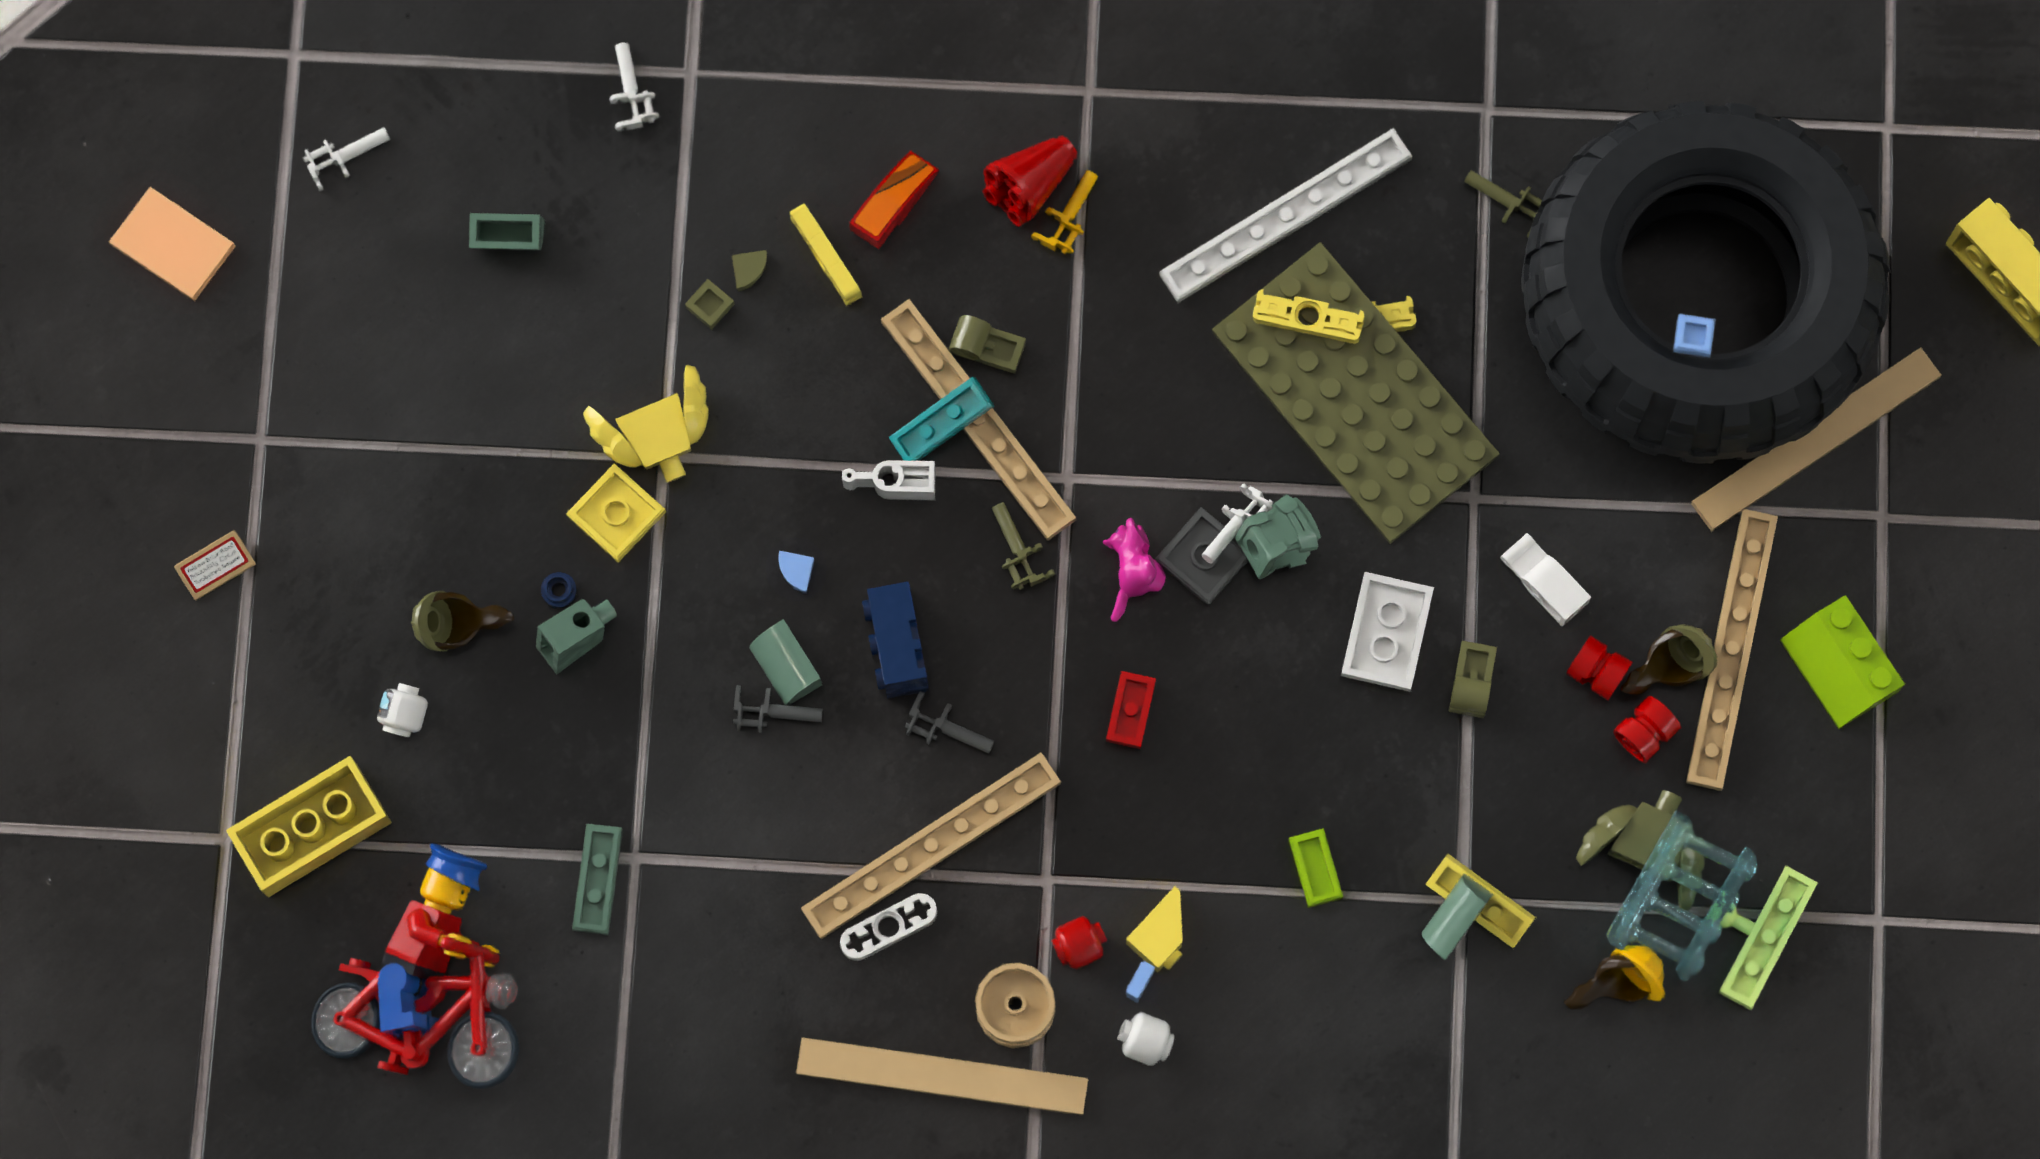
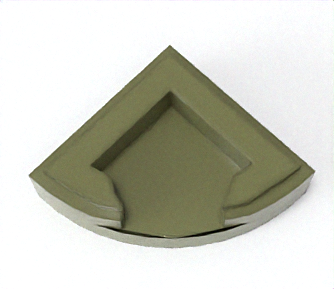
[732,250,767,292]

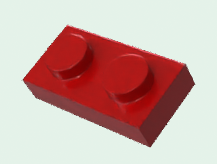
[1106,671,1156,749]

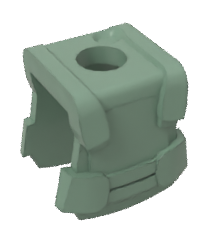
[1234,494,1321,579]

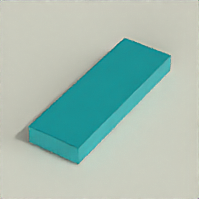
[889,377,994,461]

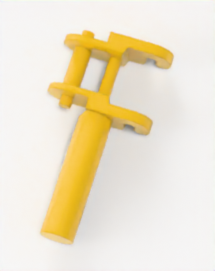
[1031,170,1098,254]

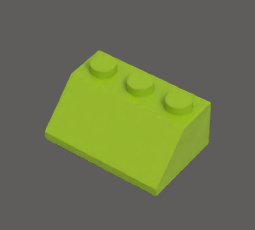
[1780,595,1905,729]

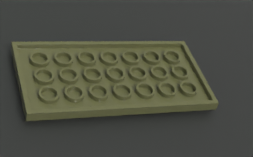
[1212,242,1500,544]

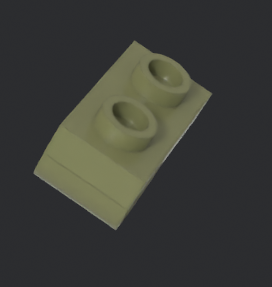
[948,315,1026,374]
[1449,641,1497,718]

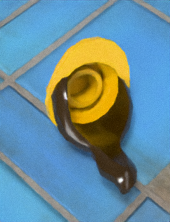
[1564,945,1665,1009]

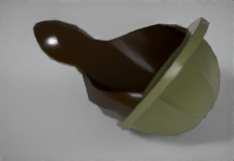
[411,591,514,651]
[1620,624,1717,694]

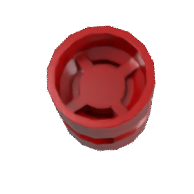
[1566,635,1633,701]
[1613,695,1681,763]

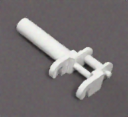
[610,43,659,131]
[303,127,390,191]
[1202,483,1273,564]

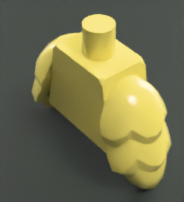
[583,365,709,483]

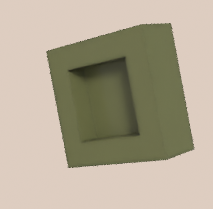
[685,279,735,330]

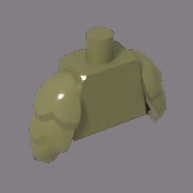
[1576,790,1704,911]

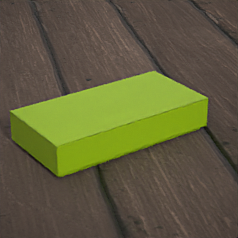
[1289,828,1343,908]

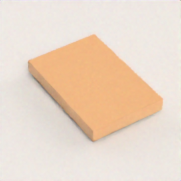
[109,187,236,302]

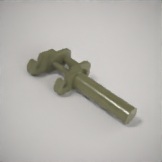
[1464,170,1542,238]
[992,502,1055,590]

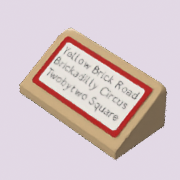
[174,530,256,601]

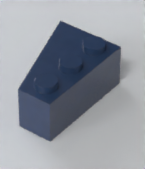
[862,581,929,699]

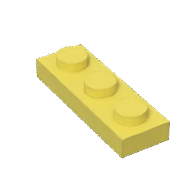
[1425,854,1536,948]

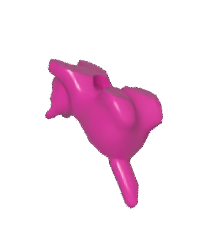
[1103,518,1166,622]

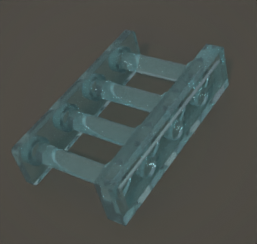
[1606,810,1757,982]

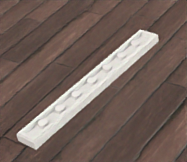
[1159,128,1412,303]

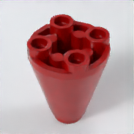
[983,136,1077,227]

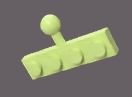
[1708,866,1818,1010]

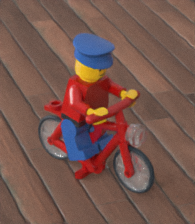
[311,843,519,1089]

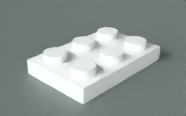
[1341,572,1434,692]

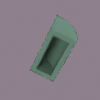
[469,213,545,250]
[749,619,822,705]
[1422,873,1493,960]

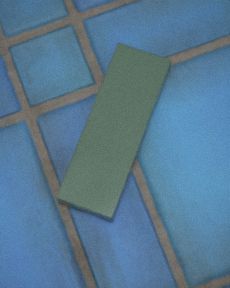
[572,824,623,935]

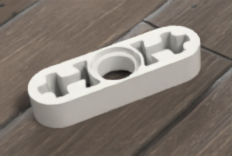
[840,893,937,961]

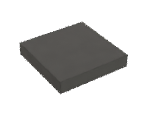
[1155,507,1248,607]

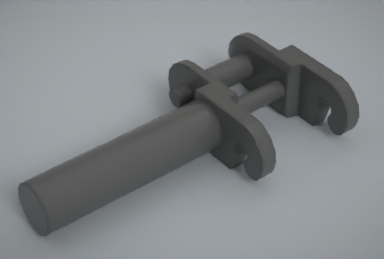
[733,685,823,733]
[905,691,995,754]

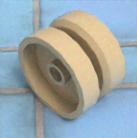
[975,963,1055,1048]

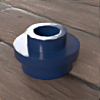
[541,572,577,608]

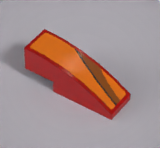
[849,151,939,249]

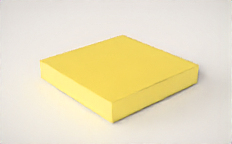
[566,463,666,562]

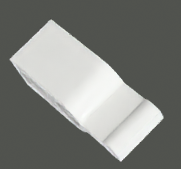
[842,460,936,500]
[1500,533,1591,627]

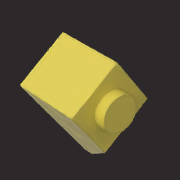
[1126,886,1183,973]

